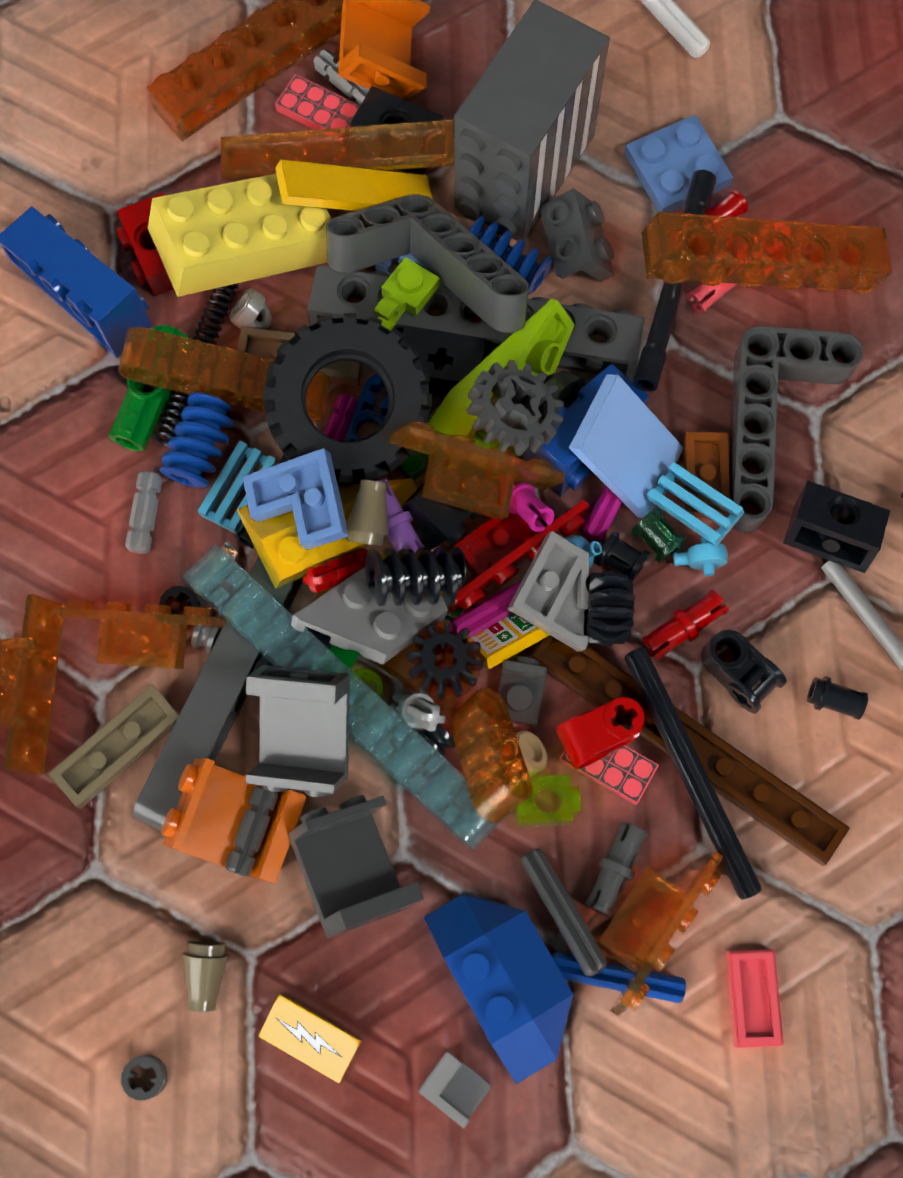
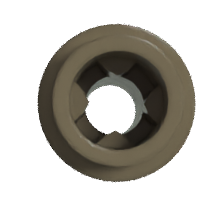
[346,479,389,546]
[182,940,229,1012]

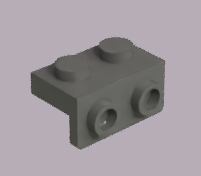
[540,188,614,282]

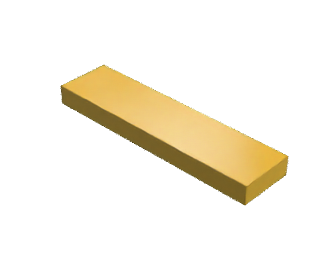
[275,160,432,211]

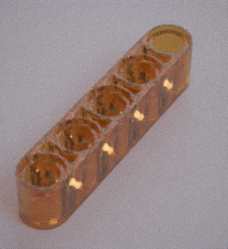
[118,327,330,422]

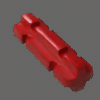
[303,548,368,593]

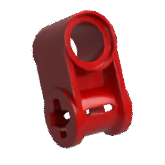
[555,697,645,770]

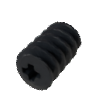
[365,547,466,607]

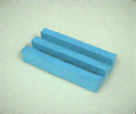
[198,441,278,533]
[647,462,744,546]

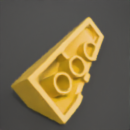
[237,478,417,589]

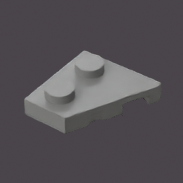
[507,531,589,652]

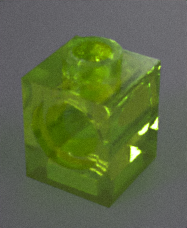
[514,775,581,828]

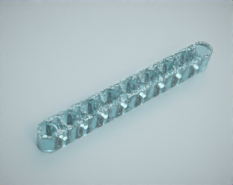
[182,544,504,851]

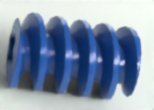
[469,215,553,295]
[159,392,235,488]

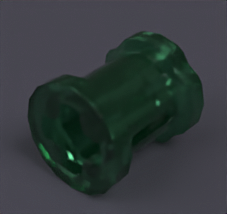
[631,507,688,564]

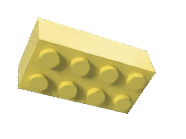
[148,174,331,297]

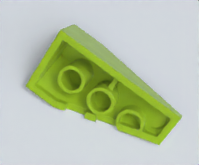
[427,298,575,477]

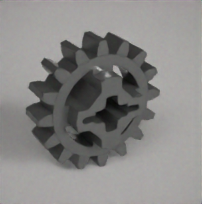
[467,360,564,456]

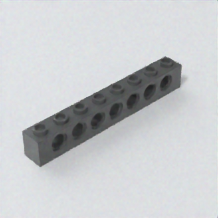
[307,265,645,380]

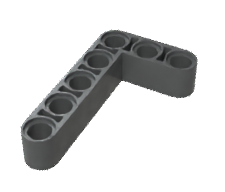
[326,194,529,333]
[729,326,864,533]

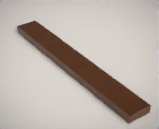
[529,635,850,866]

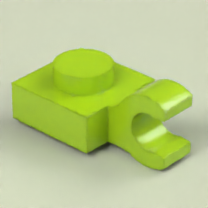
[374,257,440,331]

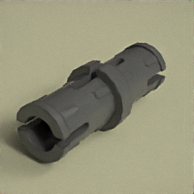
[585,822,648,918]

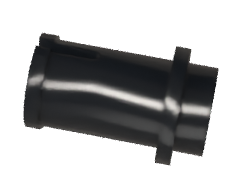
[807,676,868,720]

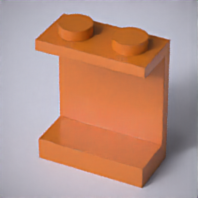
[338,0,430,101]
[161,758,307,884]

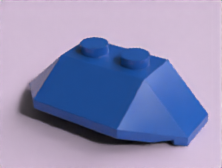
[424,894,573,1084]

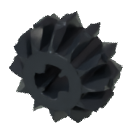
[584,571,635,646]
[406,622,483,700]

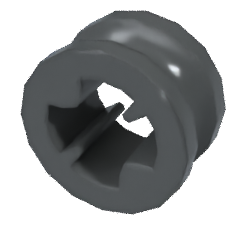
[191,611,227,654]
[121,1055,168,1100]

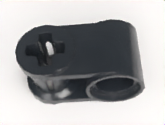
[701,629,787,714]

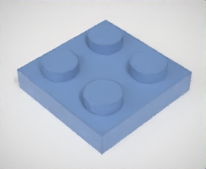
[624,114,733,216]

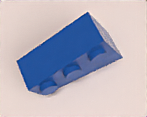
[524,364,649,497]

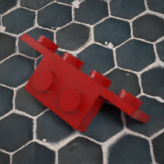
[446,499,590,614]

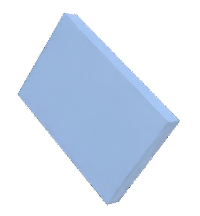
[569,374,684,519]

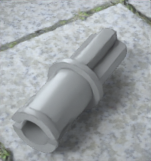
[391,689,446,731]

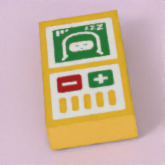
[465,613,550,669]

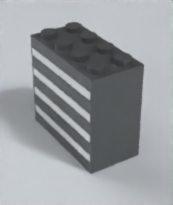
[454,0,610,241]

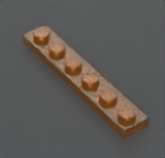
[220,120,455,181]

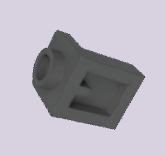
[494,656,548,728]

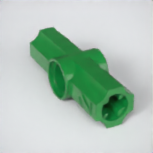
[109,324,190,452]

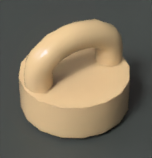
[501,730,547,781]

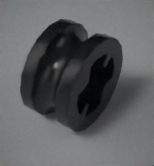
[159,586,201,629]
[413,724,457,761]

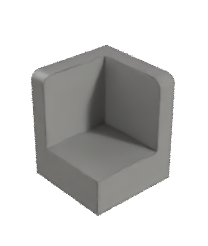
[418,1050,490,1128]

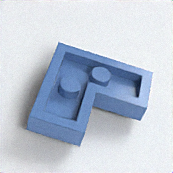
[242,448,349,550]

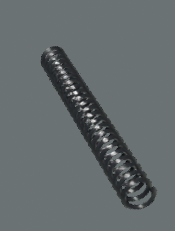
[154,283,239,447]

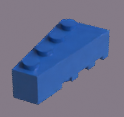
[0,206,152,358]

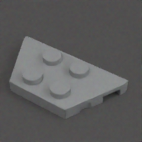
[291,548,448,665]

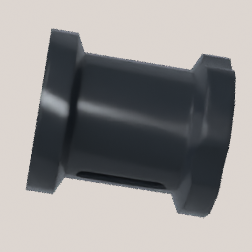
[594,531,651,583]

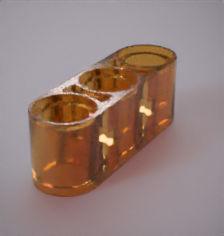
[449,688,533,823]

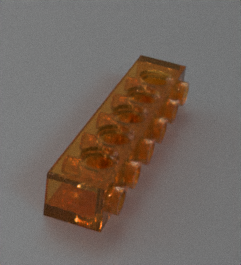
[147,0,343,142]
[641,212,893,294]

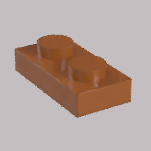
[683,432,730,518]

